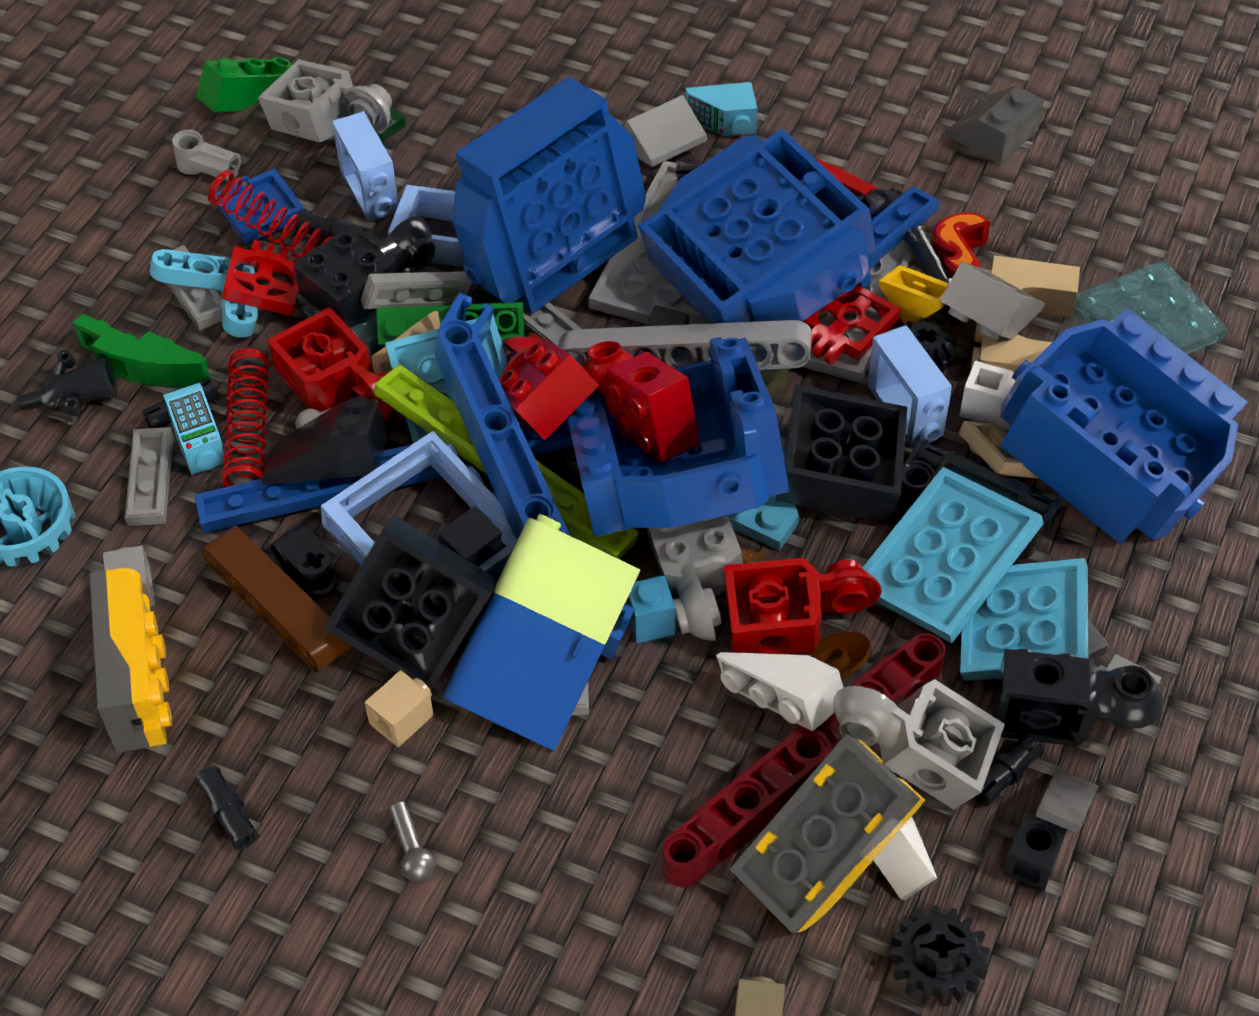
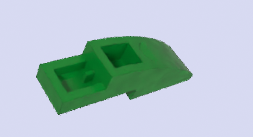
[376,302,524,345]
[73,313,212,388]

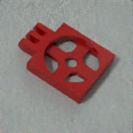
[221,239,298,316]
[800,285,901,365]

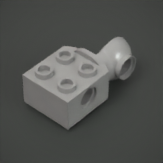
[258,59,392,142]
[647,515,743,641]
[834,679,1005,810]

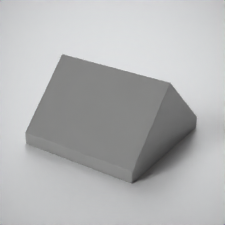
[624,95,708,167]

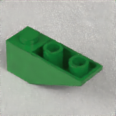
[196,57,291,112]

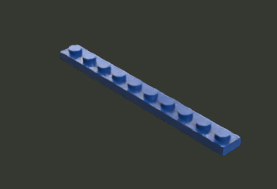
[195,418,574,533]

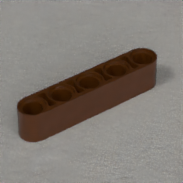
[201,526,351,673]

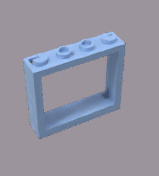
[321,431,517,578]

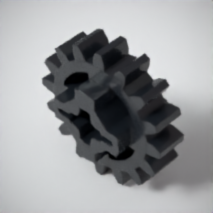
[889,905,990,1006]

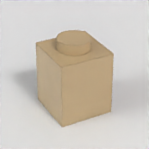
[364,670,434,748]

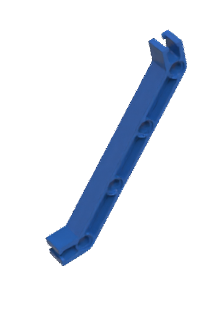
[435,292,635,660]

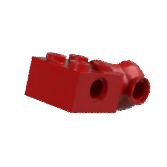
[267,307,394,424]
[498,332,599,440]
[582,341,701,463]
[724,558,882,655]

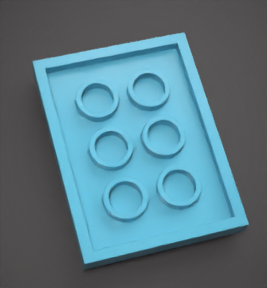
[862,467,1043,643]

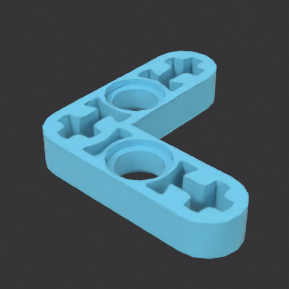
[149,249,258,338]

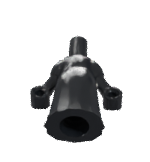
[16,349,118,416]

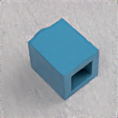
[626,575,675,643]

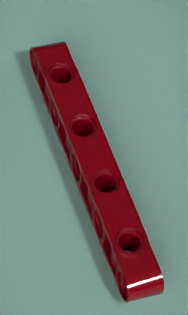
[663,633,945,887]

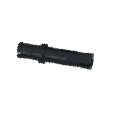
[903,226,962,325]

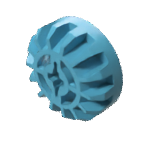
[0,467,75,566]

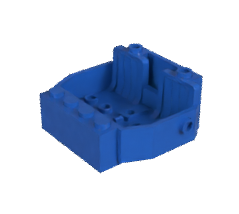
[452,77,646,314]
[638,129,878,324]
[999,307,1248,545]
[568,337,789,537]

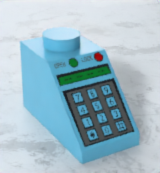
[686,82,757,136]
[163,383,225,475]

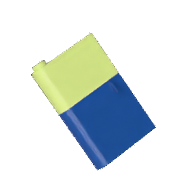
[442,514,640,751]

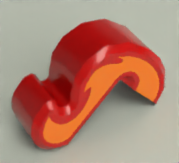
[931,212,991,278]

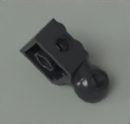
[293,217,435,328]
[993,649,1164,746]

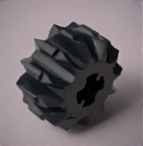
[906,317,956,374]

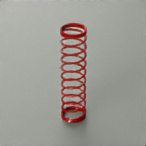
[208,170,332,258]
[222,348,269,487]

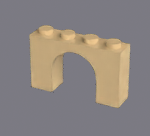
[970,255,1080,372]

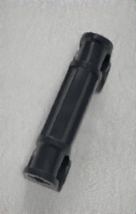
[898,437,1063,560]

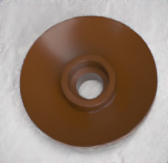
[799,632,872,682]

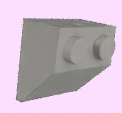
[940,262,1045,341]

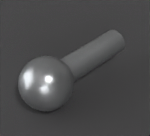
[389,802,436,882]

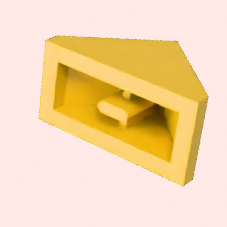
[879,265,949,325]

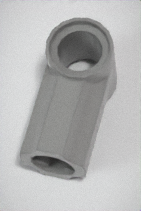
[172,130,241,181]

